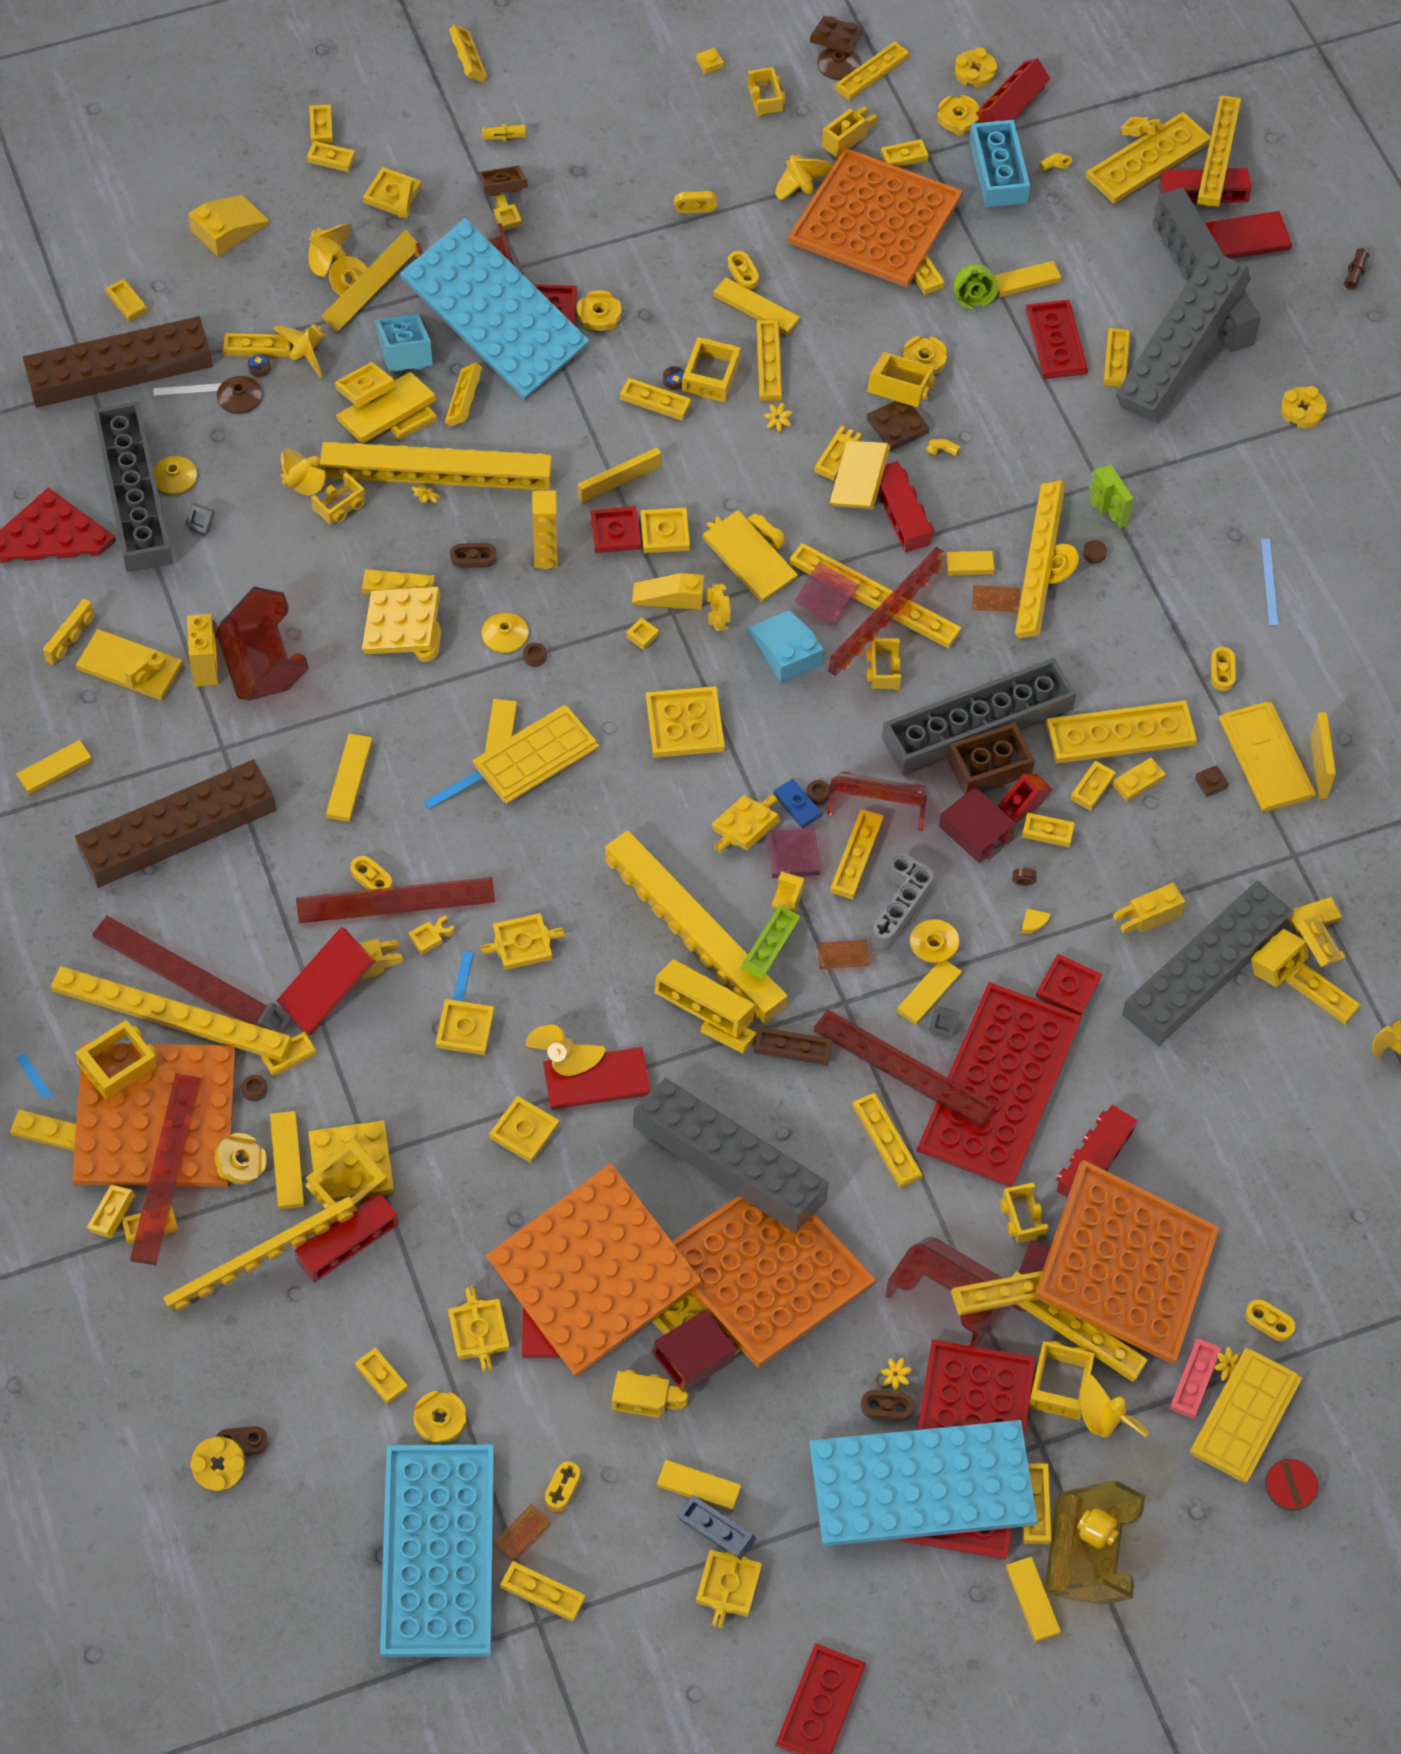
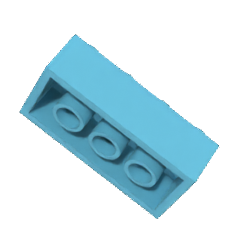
[969,120,1030,208]

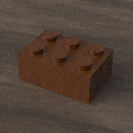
[947,722,1035,795]

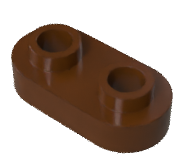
[450,543,497,568]
[861,1390,914,1421]
[215,1426,268,1456]

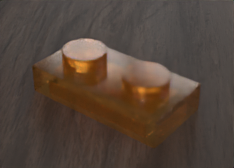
[972,585,1020,613]
[817,940,869,969]
[494,1504,551,1562]

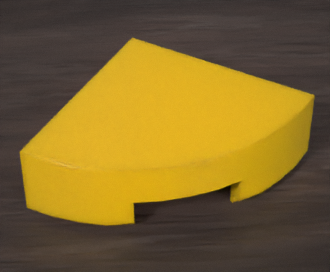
[1021,909,1051,934]

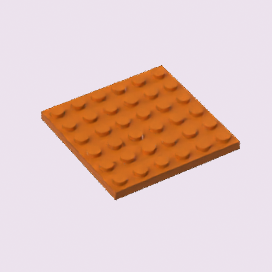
[788,148,963,288]
[72,1043,235,1188]
[1034,1160,1219,1364]
[485,1163,703,1377]
[672,1196,876,1368]

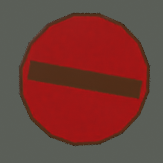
[1265,1459,1319,1511]

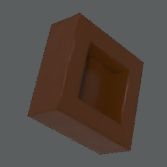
[1195,765,1229,797]

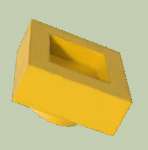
[696,48,724,74]
[626,617,659,650]

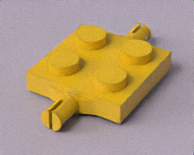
[711,794,780,853]
[480,913,565,970]
[448,1286,510,1372]
[696,1549,762,1628]

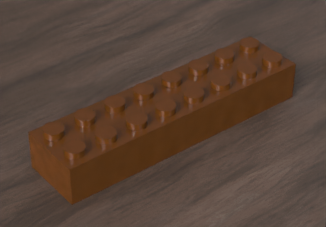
[22,316,213,408]
[75,759,276,888]

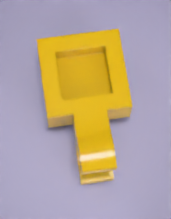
[494,194,522,232]
[124,650,166,689]

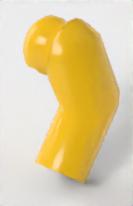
[1038,153,1072,172]
[926,439,961,457]

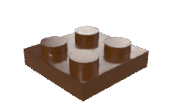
[810,16,863,54]
[476,165,528,196]
[867,401,929,451]

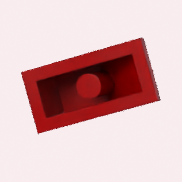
[997,773,1053,823]

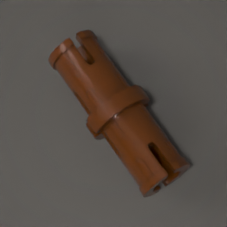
[1343,248,1370,290]

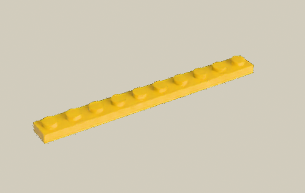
[50,966,292,1062]

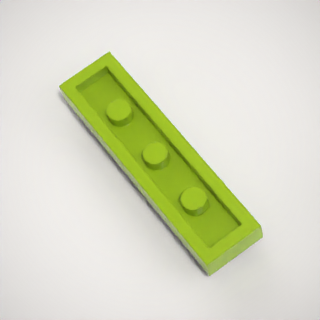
[740,904,801,980]

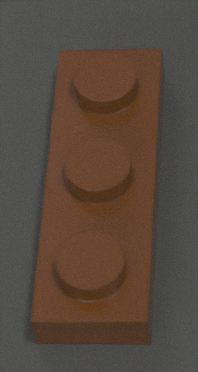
[754,1026,832,1066]

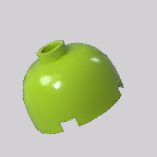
[953,263,998,309]

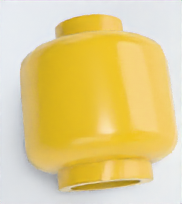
[1077,1508,1119,1549]

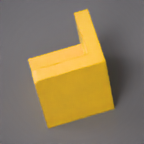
[772,871,805,913]

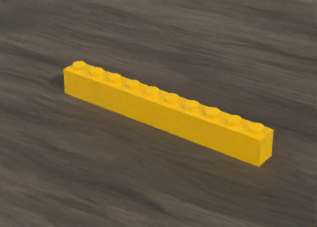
[320,442,552,491]
[605,830,788,1024]

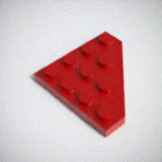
[0,487,116,563]

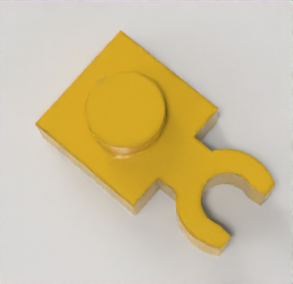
[1121,117,1162,137]
[408,916,455,956]

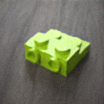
[1089,465,1134,528]

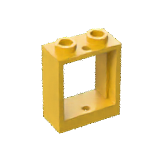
[682,337,741,403]
[867,352,936,407]
[187,614,219,687]
[75,1020,157,1100]
[305,1137,387,1209]
[1029,1341,1095,1421]

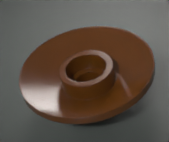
[817,48,860,80]
[217,376,262,414]

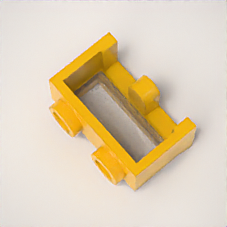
[748,67,786,117]
[311,472,366,525]
[866,638,901,691]
[999,1182,1048,1244]

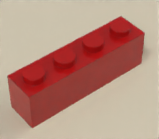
[976,58,1051,123]
[1159,168,1251,204]
[877,461,934,552]
[1056,1105,1138,1198]
[294,1192,399,1283]

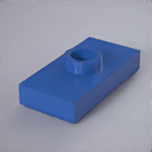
[773,779,822,828]

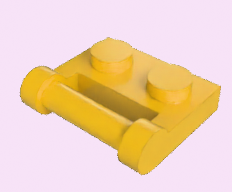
[1296,915,1346,967]

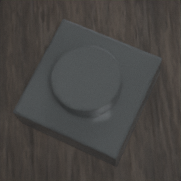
[185,503,215,534]
[256,1002,291,1033]
[929,1005,960,1037]

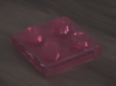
[795,562,859,626]
[766,828,821,879]

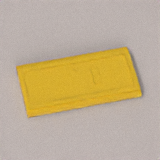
[1218,701,1316,812]
[472,705,599,805]
[1189,1348,1302,1483]

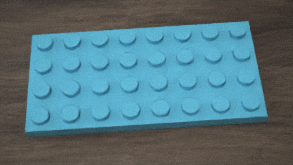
[400,218,590,400]
[809,1420,1037,1546]
[380,1445,494,1658]

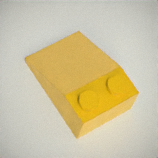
[188,195,270,257]

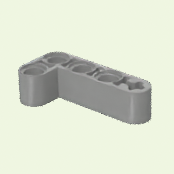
[871,854,933,950]

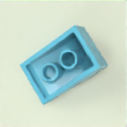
[375,313,433,373]
[748,610,823,683]

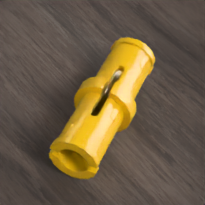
[482,124,526,142]

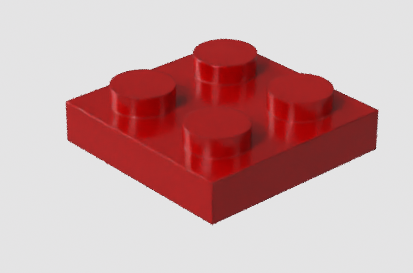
[590,506,641,553]
[1036,953,1102,1016]

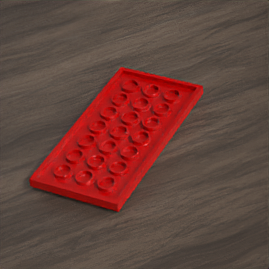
[917,982,1082,1187]
[900,1339,1036,1560]

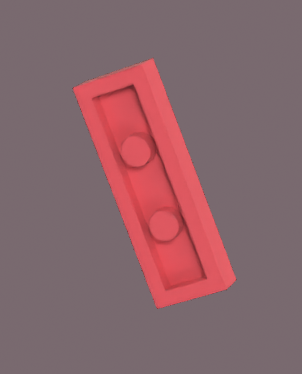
[1169,1338,1221,1419]

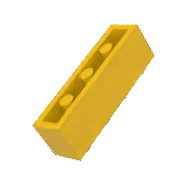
[532,491,558,569]
[655,959,755,1038]

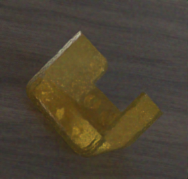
[1045,1480,1145,1604]

